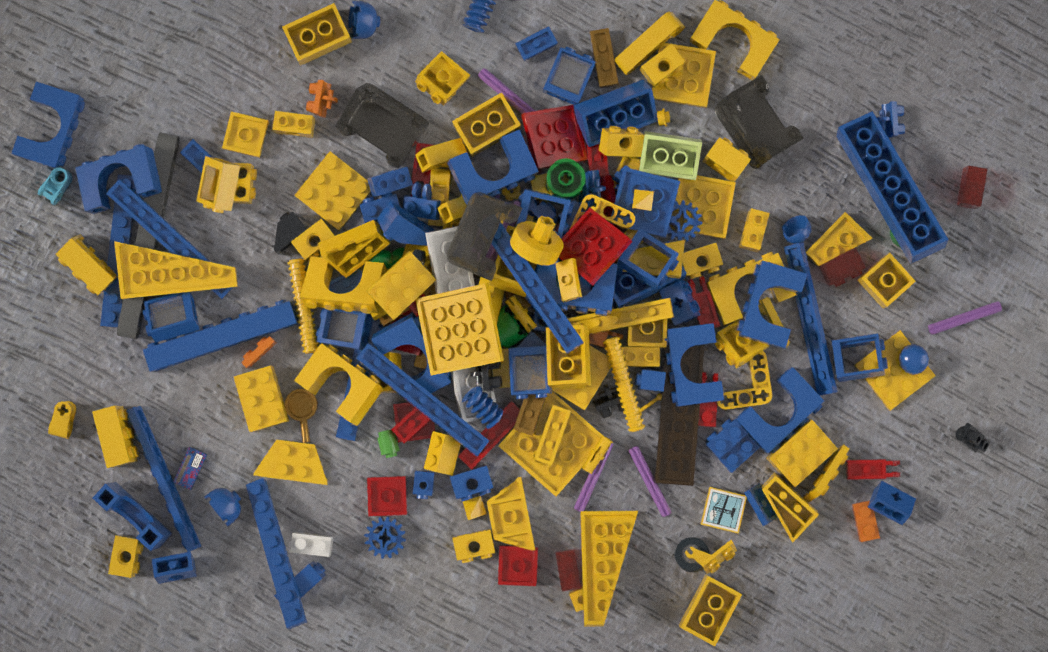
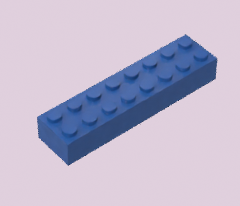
[836,111,949,264]

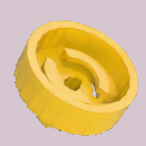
[510,216,564,265]

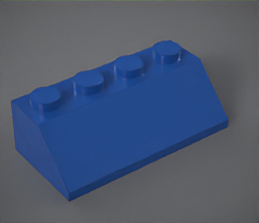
[573,80,658,147]
[612,240,687,309]

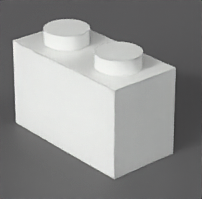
[290,532,333,557]

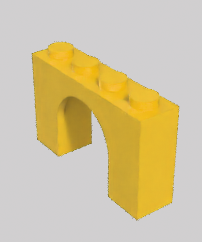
[689,0,780,81]
[415,137,490,225]
[706,252,796,326]
[300,256,388,314]
[294,343,384,426]

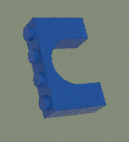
[11,82,85,169]
[447,130,539,206]
[75,144,162,214]
[537,257,617,316]
[737,261,807,349]
[371,313,452,404]
[665,323,724,407]
[735,367,824,453]
[92,482,173,551]

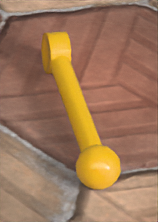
[639,393,662,413]

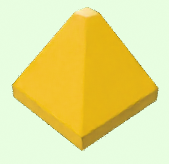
[632,189,654,211]
[462,496,487,520]

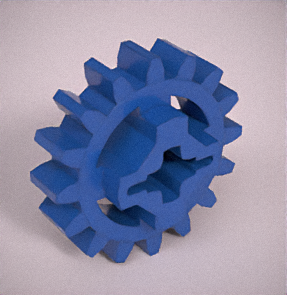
[667,200,702,242]
[364,516,406,559]

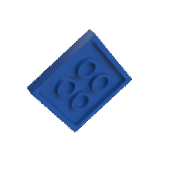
[611,167,680,238]

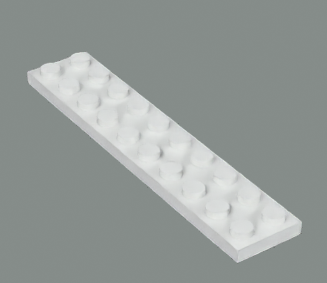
[425,226,496,422]

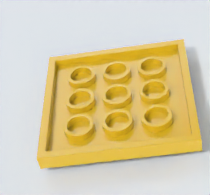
[416,283,504,375]
[499,391,602,497]

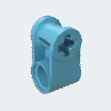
[37,168,73,205]

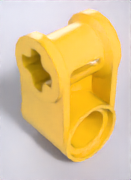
[48,401,76,439]

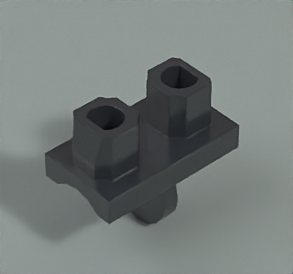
[470,362,502,392]
[593,384,625,418]
[956,423,990,453]

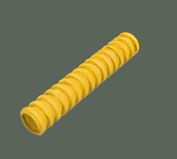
[287,258,319,354]
[603,336,645,432]

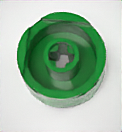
[546,158,586,199]
[497,304,528,349]

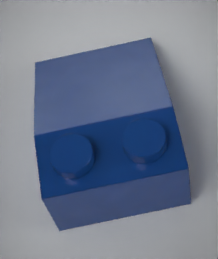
[377,201,436,246]

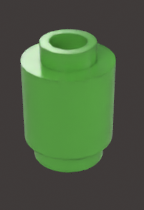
[377,429,400,458]

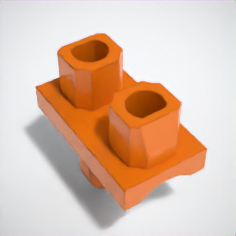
[306,80,338,118]

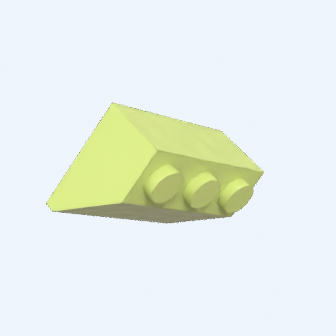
[639,131,702,180]

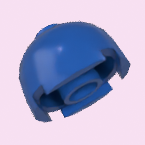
[348,1,380,39]
[204,488,241,527]

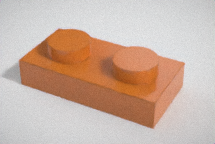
[241,336,277,369]
[852,500,880,542]

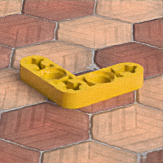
[569,194,635,230]
[717,351,772,410]

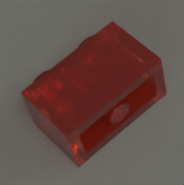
[957,165,988,209]
[818,247,866,288]
[555,548,581,591]

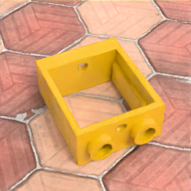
[196,156,240,213]

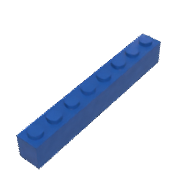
[143,299,298,372]

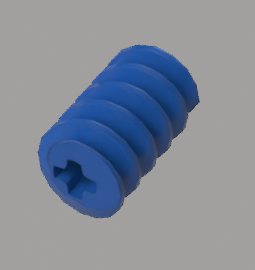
[463,0,496,33]
[462,386,503,429]

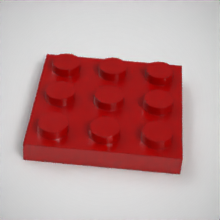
[521,105,588,170]
[559,208,632,286]

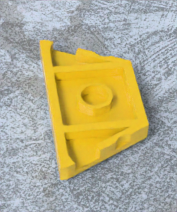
[253,440,328,485]
[487,477,535,551]

